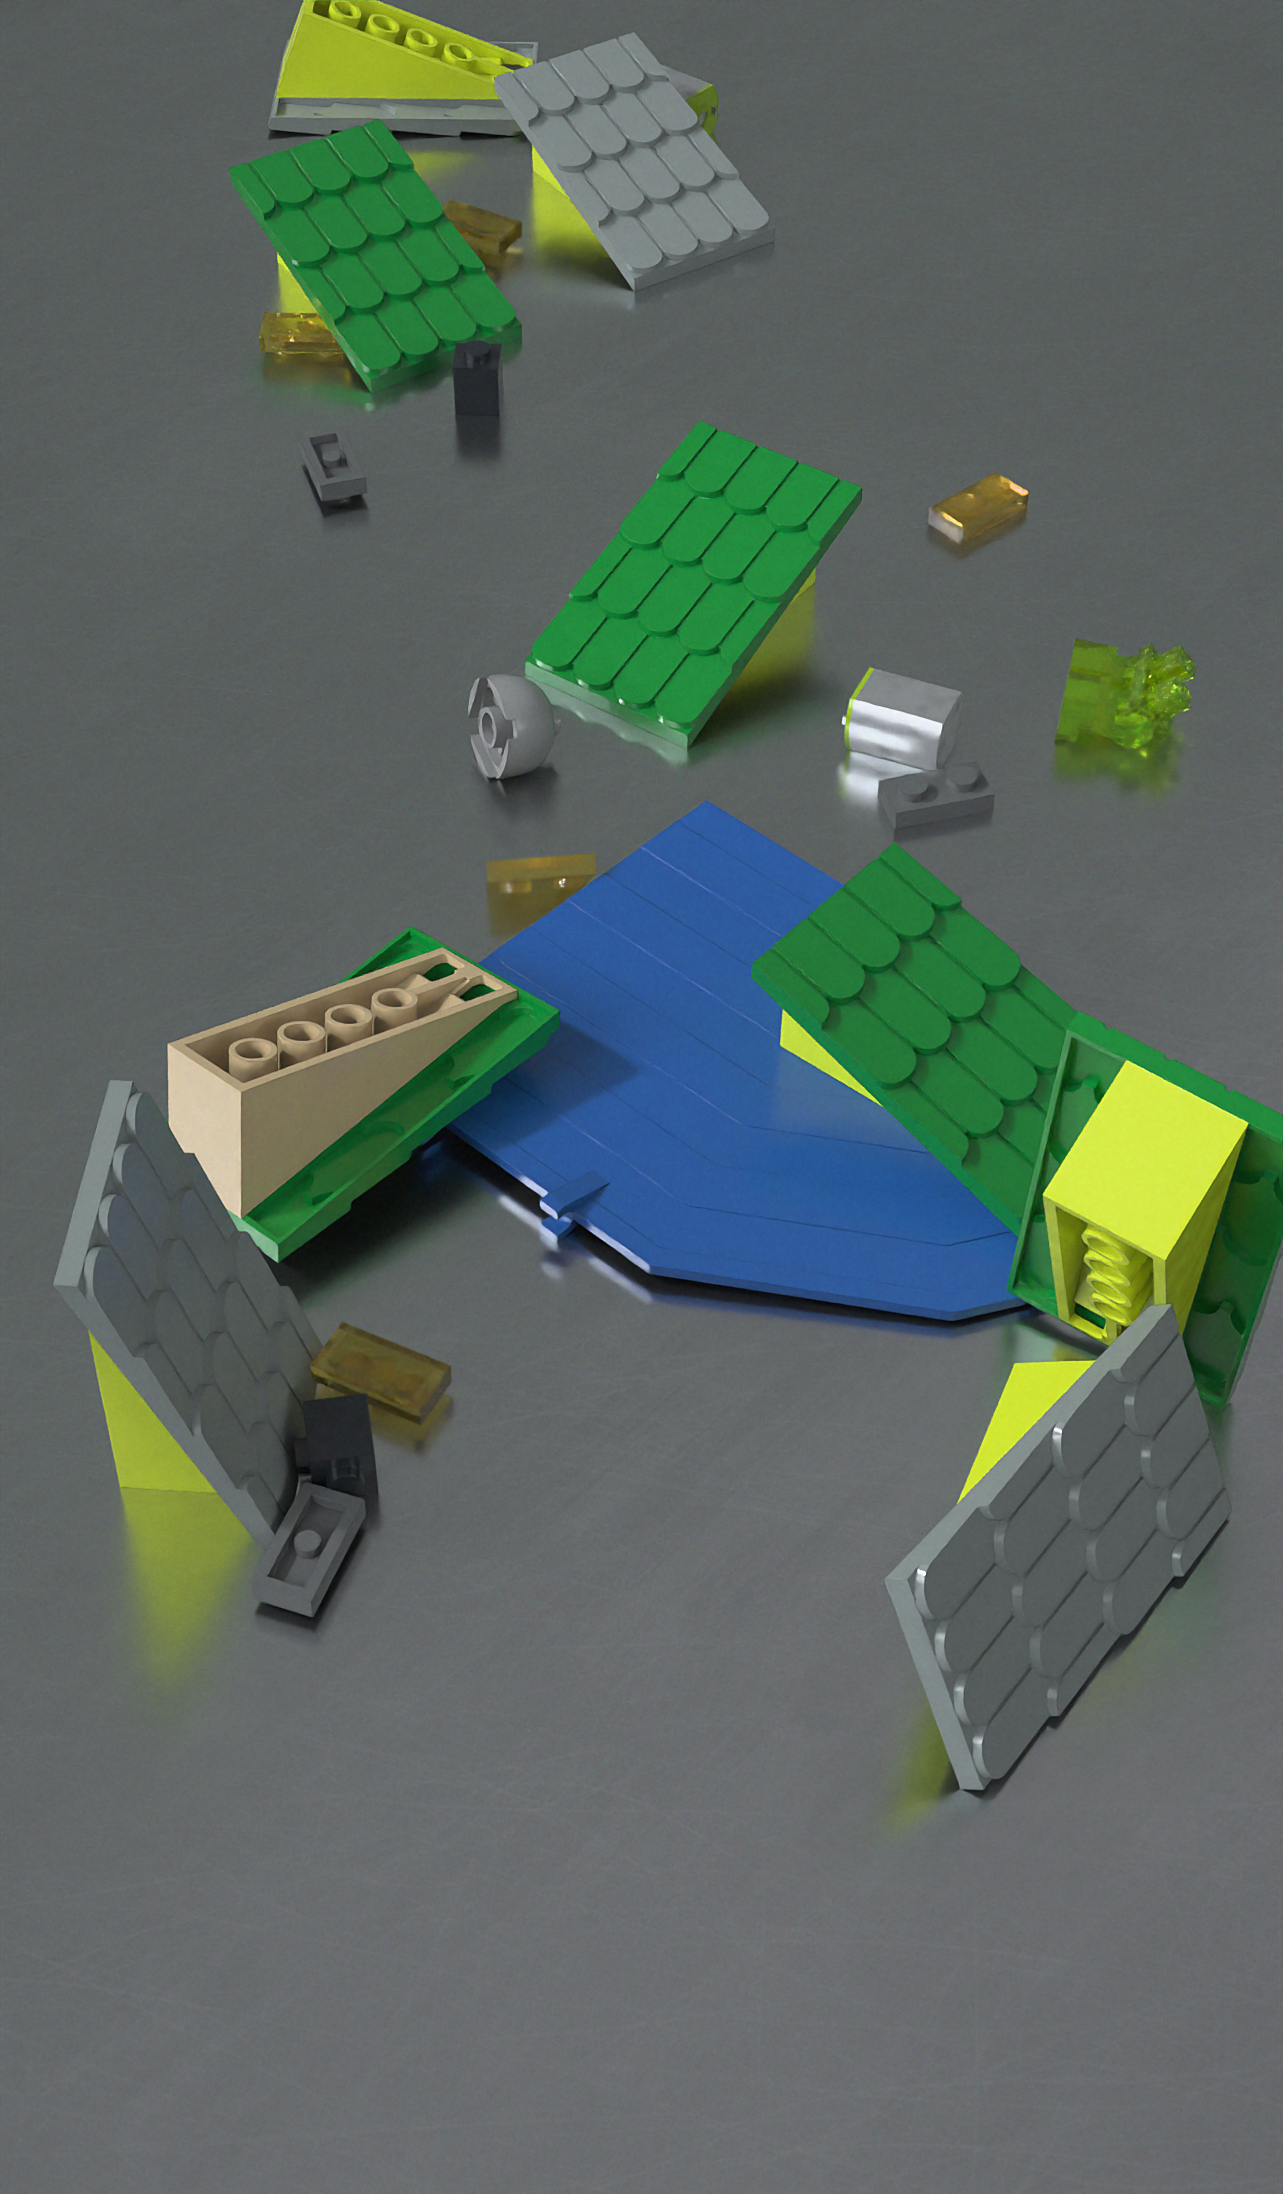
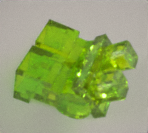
[1055,638,1197,748]

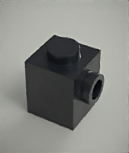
[452,340,504,416]
[294,1393,379,1497]

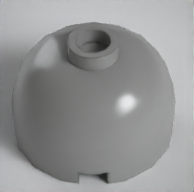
[468,674,561,779]

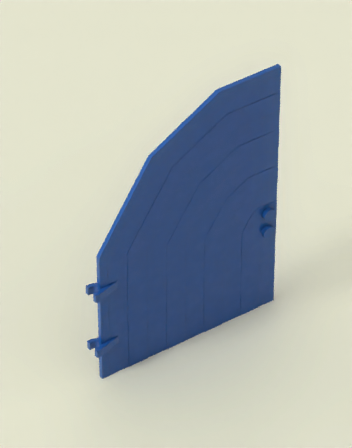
[420,800,1029,1321]

